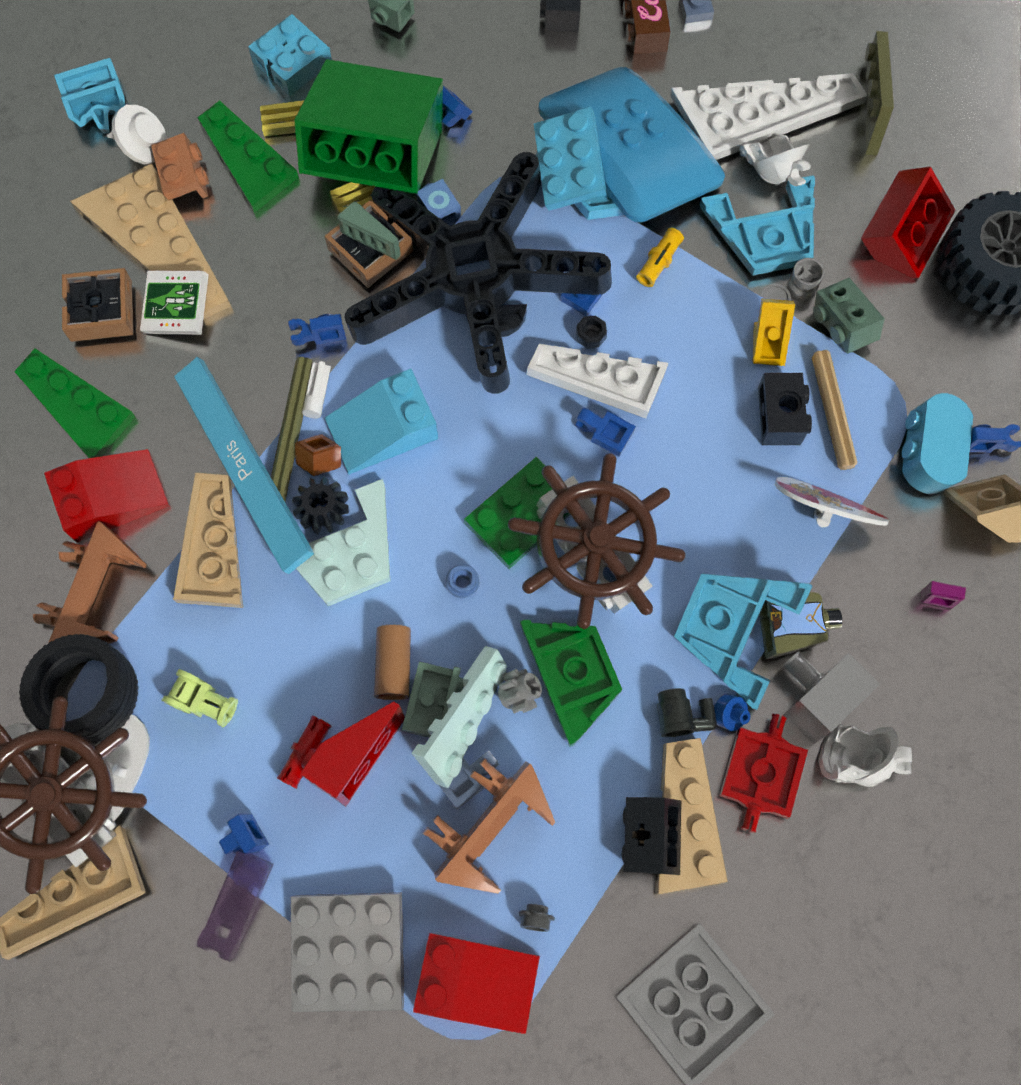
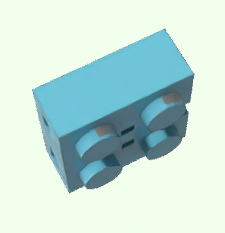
[248,14,332,96]

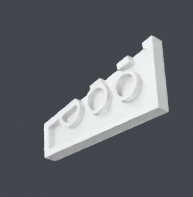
[527,344,668,418]

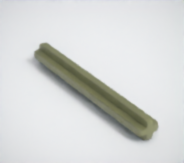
[271,357,312,501]

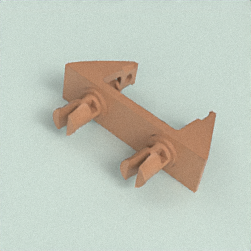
[33,521,147,644]
[423,758,555,894]

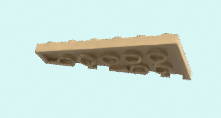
[70,164,231,320]

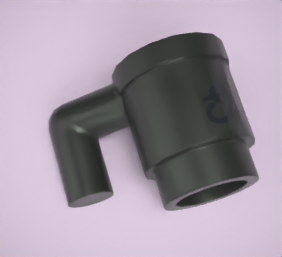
[657,688,717,737]

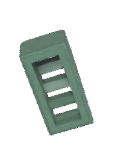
[337,201,401,260]

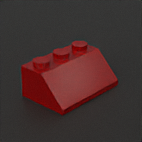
[861,166,956,279]

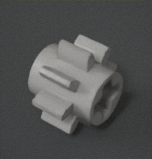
[498,669,542,713]

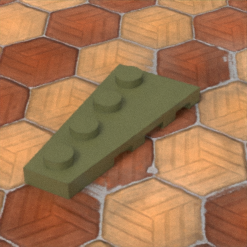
[865,31,894,156]

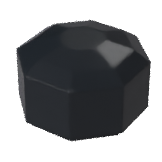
[576,315,607,349]

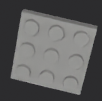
[291,892,404,1012]
[615,923,775,1085]

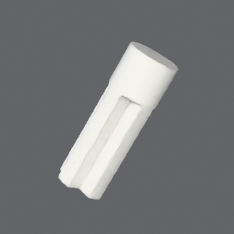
[302,361,331,419]

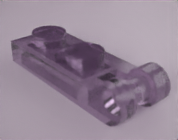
[196,850,274,962]

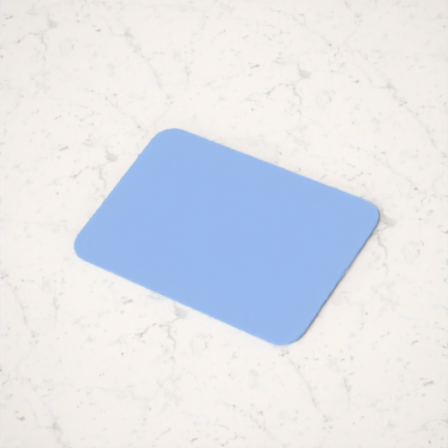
[65,176,907,1040]

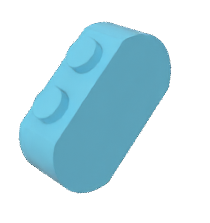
[902,393,973,494]

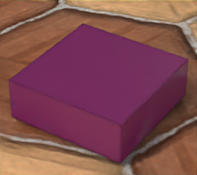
[920,581,966,609]

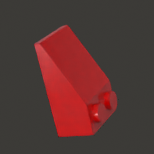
[44,449,170,543]
[300,701,405,807]
[413,933,540,1034]

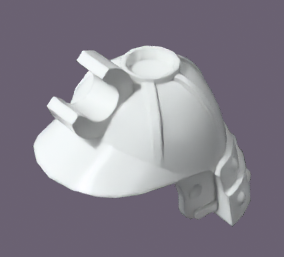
[739,135,811,186]
[818,723,912,787]

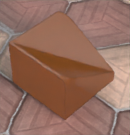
[295,434,341,476]

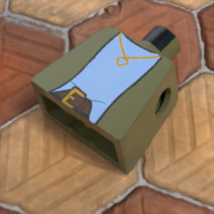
[759,592,843,659]

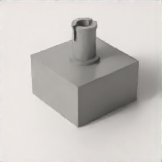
[782,651,880,744]

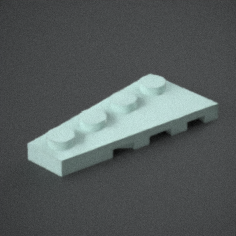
[411,646,507,788]

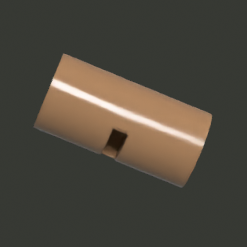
[374,625,411,700]

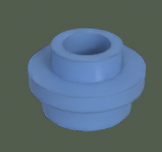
[446,565,479,598]

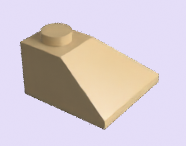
[944,474,1021,543]

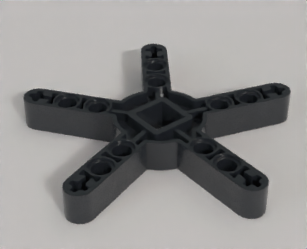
[344,152,612,394]

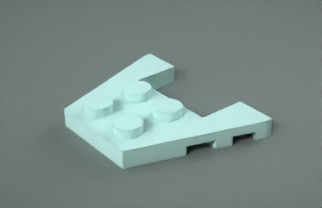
[296,479,391,606]

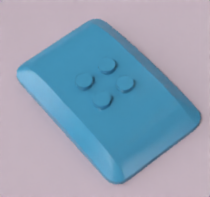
[538,67,725,222]

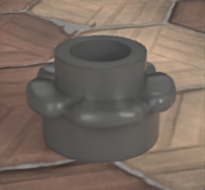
[519,904,555,932]

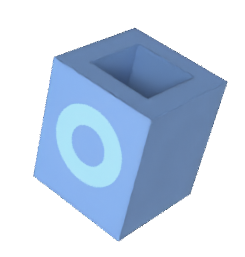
[416,179,461,226]

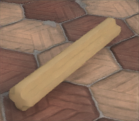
[812,350,858,470]

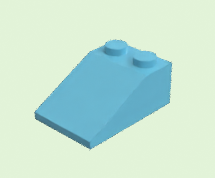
[325,368,439,474]

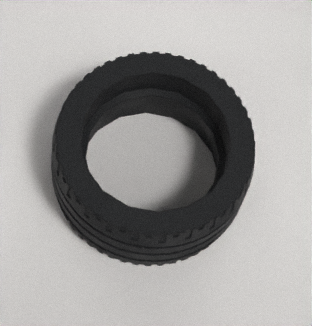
[19,634,139,744]

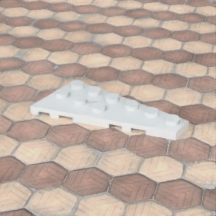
[670,73,867,160]

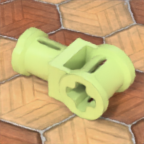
[161,669,238,727]

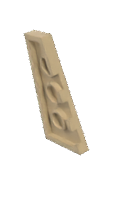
[173,473,243,608]
[655,738,728,894]
[0,825,146,960]

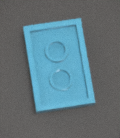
[534,107,607,211]

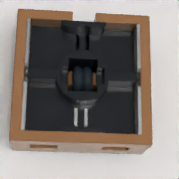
[324,200,413,288]
[62,268,133,342]

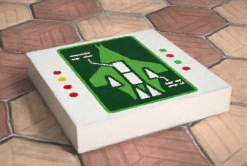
[140,271,209,335]

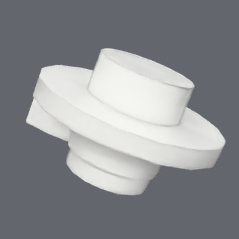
[106,104,167,164]

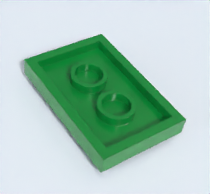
[464,457,570,569]

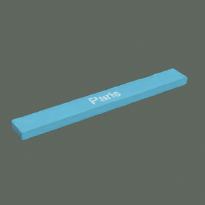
[174,357,315,574]

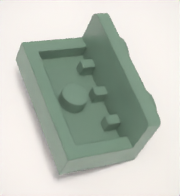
[402,661,464,738]

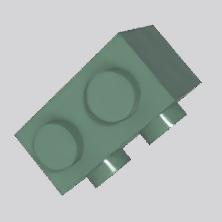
[813,277,885,354]

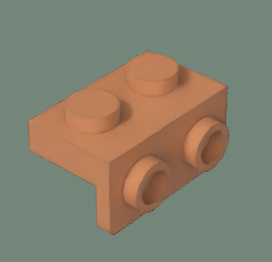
[151,133,209,201]

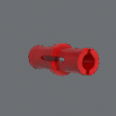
[277,715,332,789]

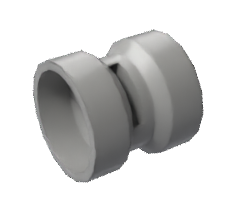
[787,258,825,301]

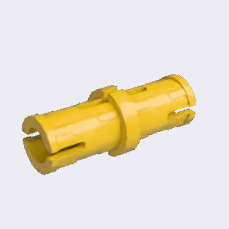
[636,228,684,287]

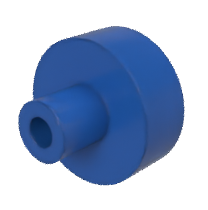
[714,694,751,731]

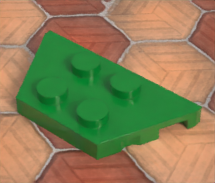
[520,620,622,747]

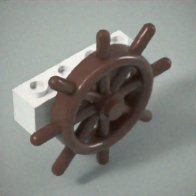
[508,453,686,629]
[0,696,147,894]

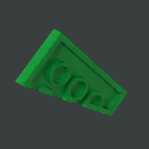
[197,100,299,213]
[14,348,135,458]

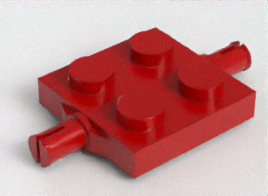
[719,714,808,833]

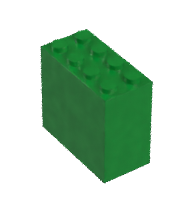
[294,59,443,194]

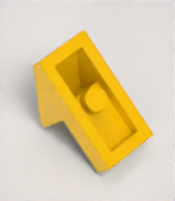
[752,298,795,366]

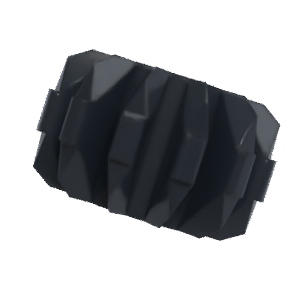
[292,476,350,534]

